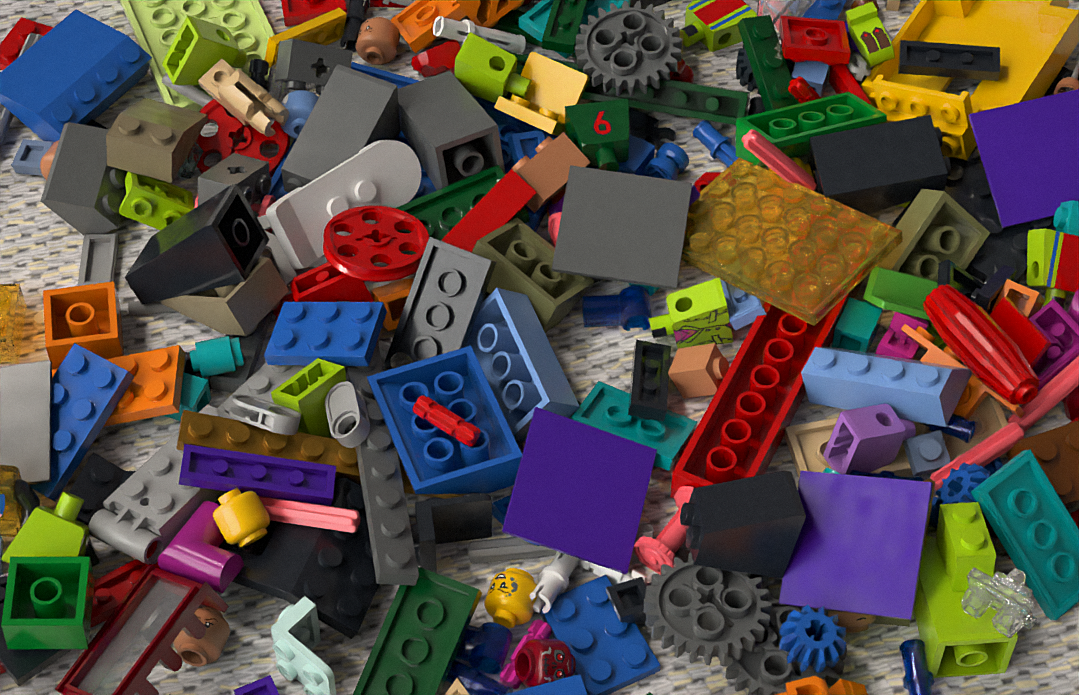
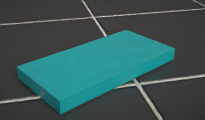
[970,449,1079,620]

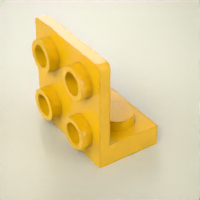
[494,51,589,136]

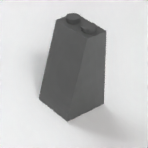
[281,64,401,193]
[398,71,506,190]

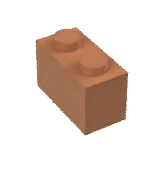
[512,132,591,213]

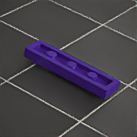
[178,444,336,506]

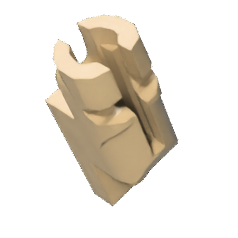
[198,59,289,137]

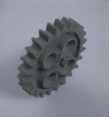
[575,1,682,96]
[643,553,771,665]
[720,591,847,695]

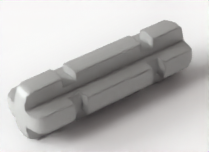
[846,51,871,81]

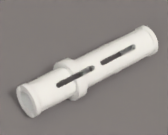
[433,16,526,53]

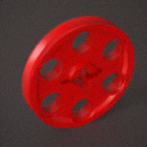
[190,99,290,178]
[323,206,429,282]

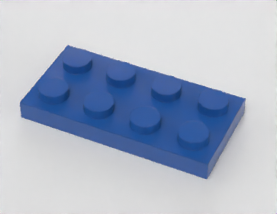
[30,343,135,502]

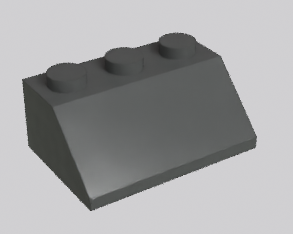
[40,122,128,236]

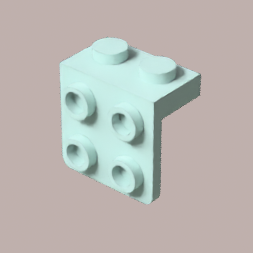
[271,596,337,695]

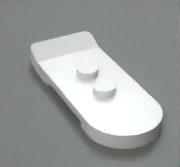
[266,140,421,270]

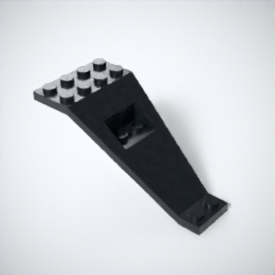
[69,452,411,639]

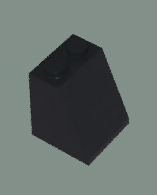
[680,470,806,578]

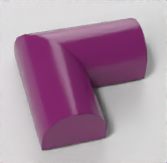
[1029,299,1079,391]
[158,501,244,593]

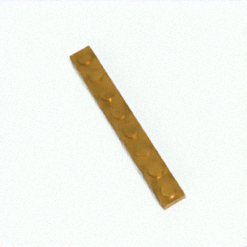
[176,410,466,499]

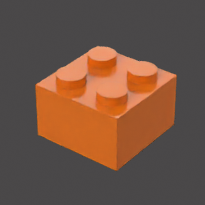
[43,281,124,370]

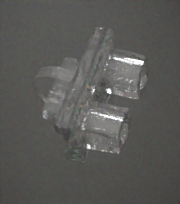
[961,567,1038,638]

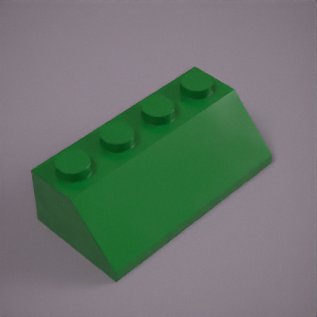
[735,92,887,168]

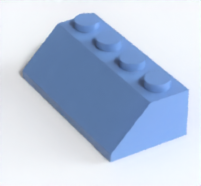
[466,288,580,443]
[801,347,972,427]

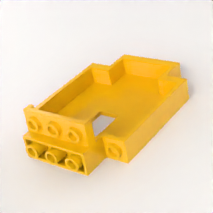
[861,0,1079,160]

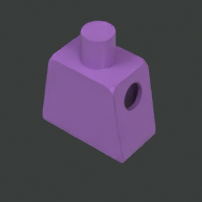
[823,404,916,476]

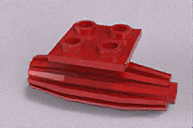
[923,284,1051,405]

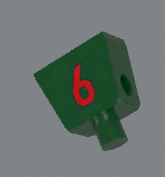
[564,98,629,172]

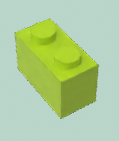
[936,502,996,592]

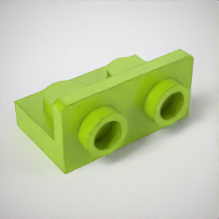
[119,171,195,230]

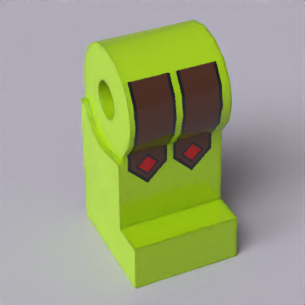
[845,1,895,68]

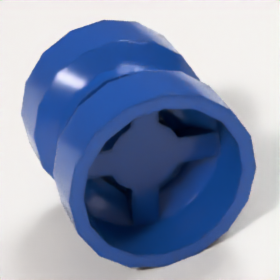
[644,143,689,181]

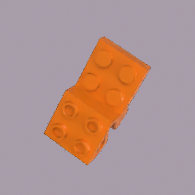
[390,0,524,53]

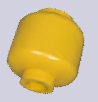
[213,488,270,548]

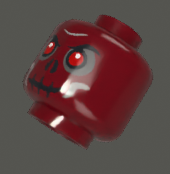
[515,639,576,688]

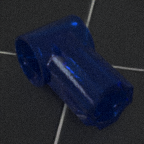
[582,286,652,331]
[455,622,513,675]

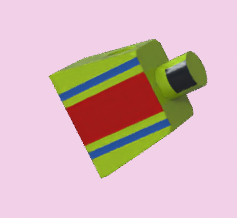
[680,0,759,52]
[1027,229,1079,309]

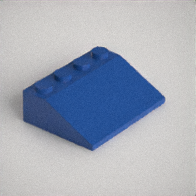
[0,9,152,143]
[367,346,522,494]

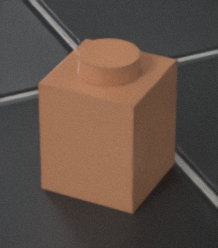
[668,343,729,399]

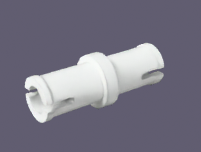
[529,551,579,613]

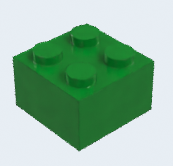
[1,557,95,649]

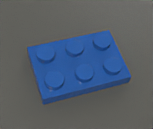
[264,302,387,366]
[540,574,661,695]

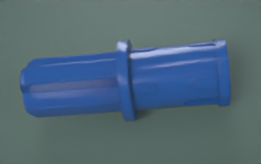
[692,120,749,175]

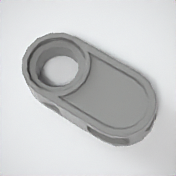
[325,381,370,448]
[229,394,301,435]

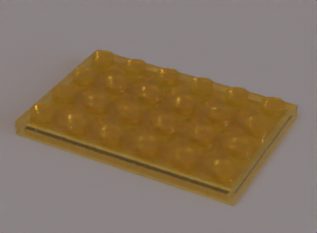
[681,157,903,326]

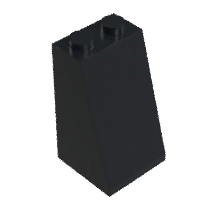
[807,115,951,223]
[125,184,270,305]

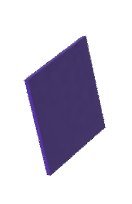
[968,89,1079,228]
[502,407,657,574]
[779,471,933,620]

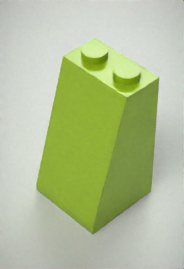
[914,536,1018,679]

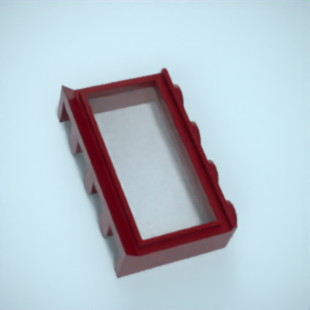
[55,564,229,695]

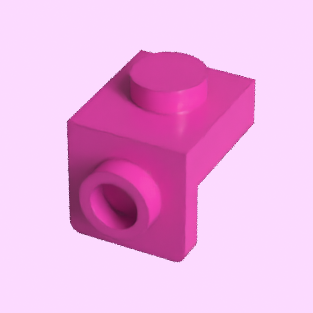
[875,312,929,360]

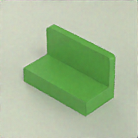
[863,265,938,320]

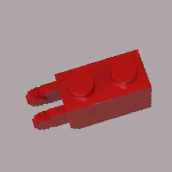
[273,253,374,322]

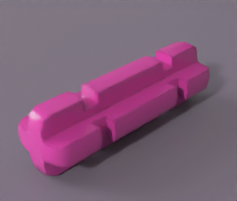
[500,619,551,690]

